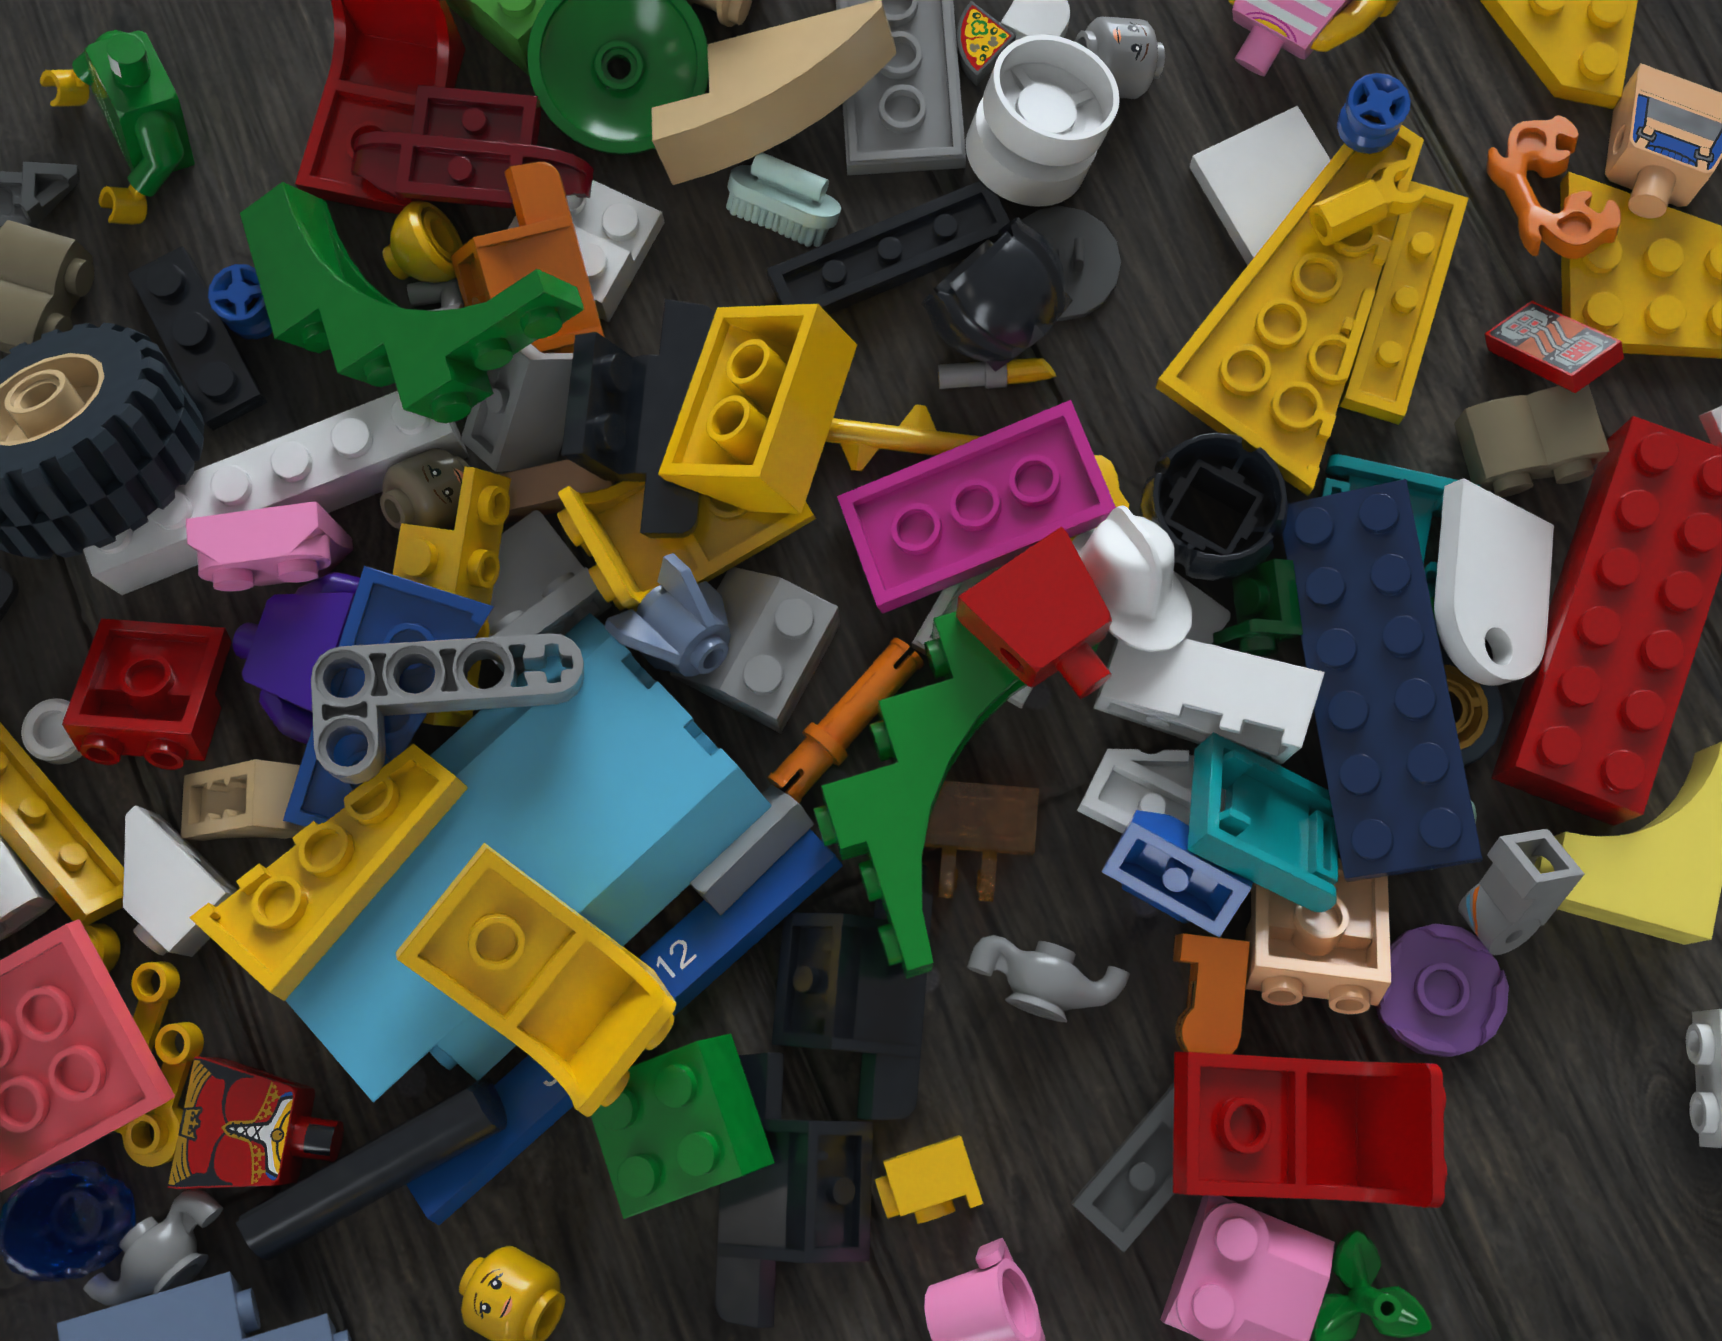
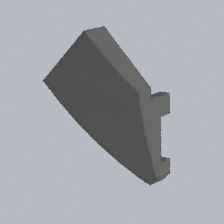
[0,162,80,228]

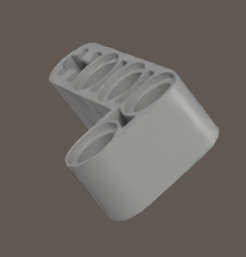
[311,633,584,784]

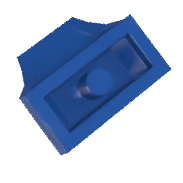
[1102,810,1253,938]

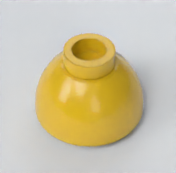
[382,200,463,283]

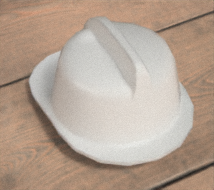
[1072,505,1192,652]

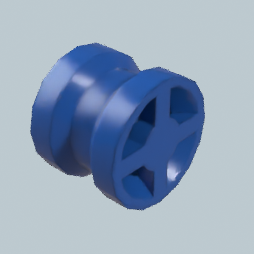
[1337,73,1411,154]
[208,264,273,339]

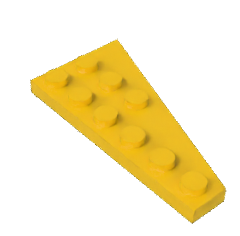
[1155,115,1424,496]
[1560,171,1722,359]

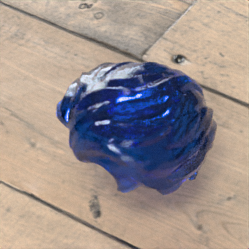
[0,1160,136,1282]

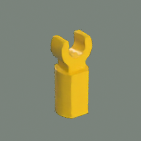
[1309,160,1427,246]

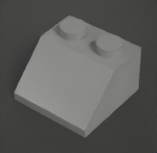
[670,567,840,734]

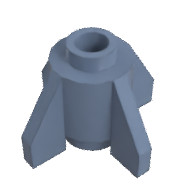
[605,553,731,677]

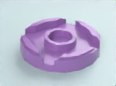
[1375,923,1509,1057]

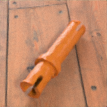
[767,637,924,804]

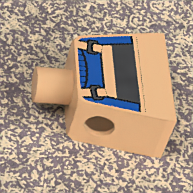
[1605,63,1722,218]

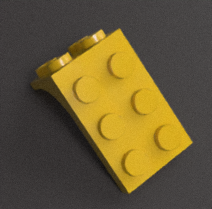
[557,481,816,612]
[395,843,676,1117]

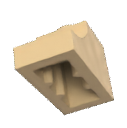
[181,759,305,841]

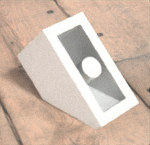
[123,805,237,957]

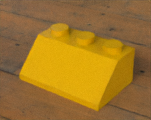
[658,304,857,514]

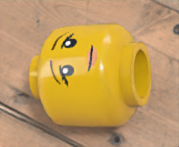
[459,1246,565,1341]

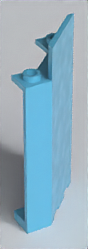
[285,613,772,1103]

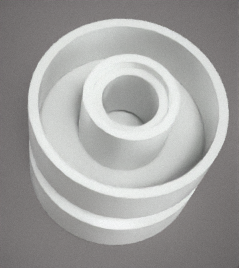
[966,35,1119,206]

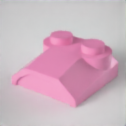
[186,501,353,591]
[1160,1195,1335,1341]

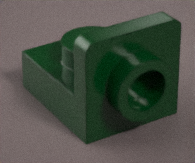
[1213,559,1303,657]

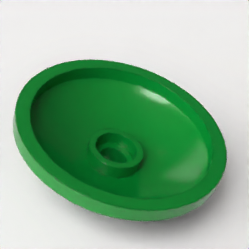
[527,0,709,155]

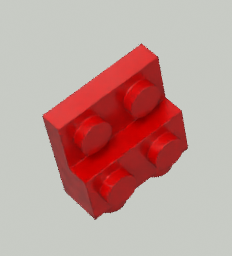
[62,618,232,770]

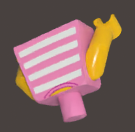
[1228,0,1400,76]

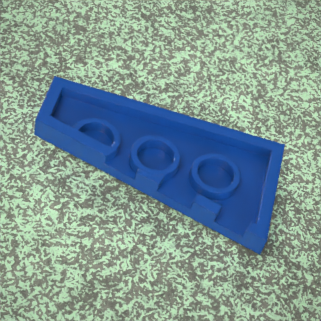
[283,566,495,827]

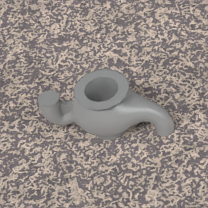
[967,935,1130,1022]
[83,1188,223,1306]

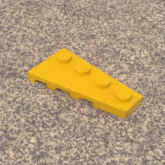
[189,743,468,1001]

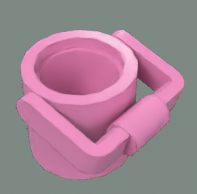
[924,1238,1046,1341]

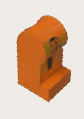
[1173,933,1250,1054]

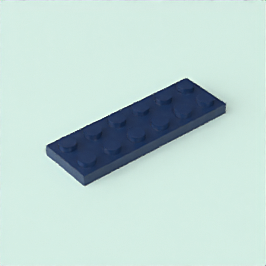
[1282,479,1483,882]

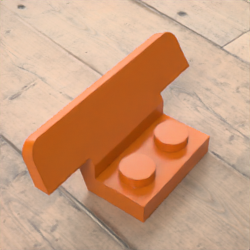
[451,162,604,353]

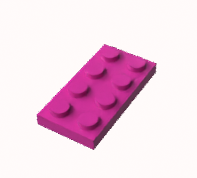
[837,400,1116,614]

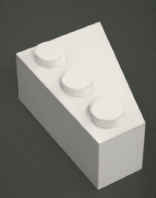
[1093,638,1325,765]

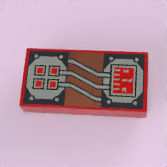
[1484,301,1624,393]

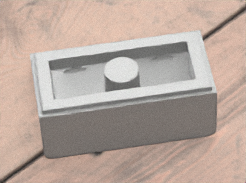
[690,784,814,915]

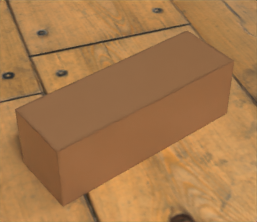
[498,459,615,524]

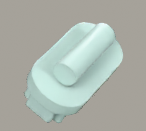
[726,152,841,247]

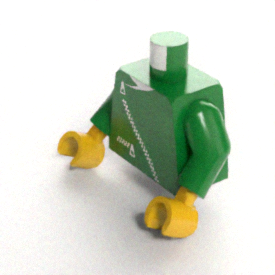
[40,30,195,225]

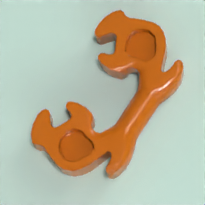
[1486,115,1621,259]

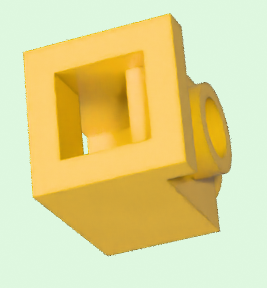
[875,1135,983,1224]

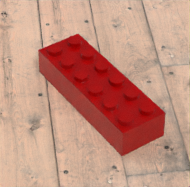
[1491,416,1722,826]

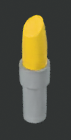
[938,358,1056,389]

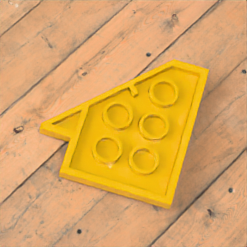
[1480,0,1638,109]

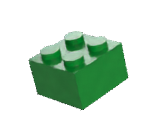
[591,1033,775,1219]

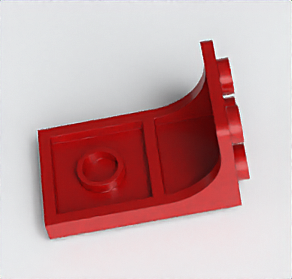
[295,0,465,214]
[1173,1052,1447,1208]

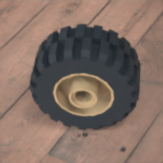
[0,322,204,560]

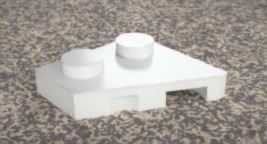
[1077,749,1226,833]

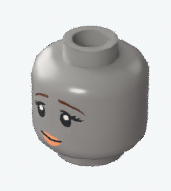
[1074,16,1165,99]

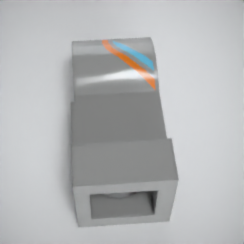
[1458,829,1585,955]

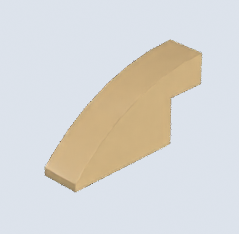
[652,0,896,185]

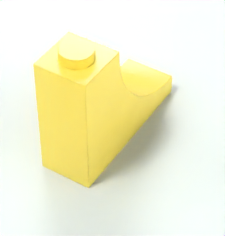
[1534,742,1722,945]

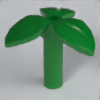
[1312,1229,1432,1341]

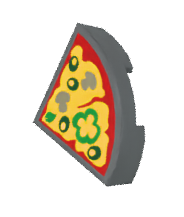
[957,1,1016,86]

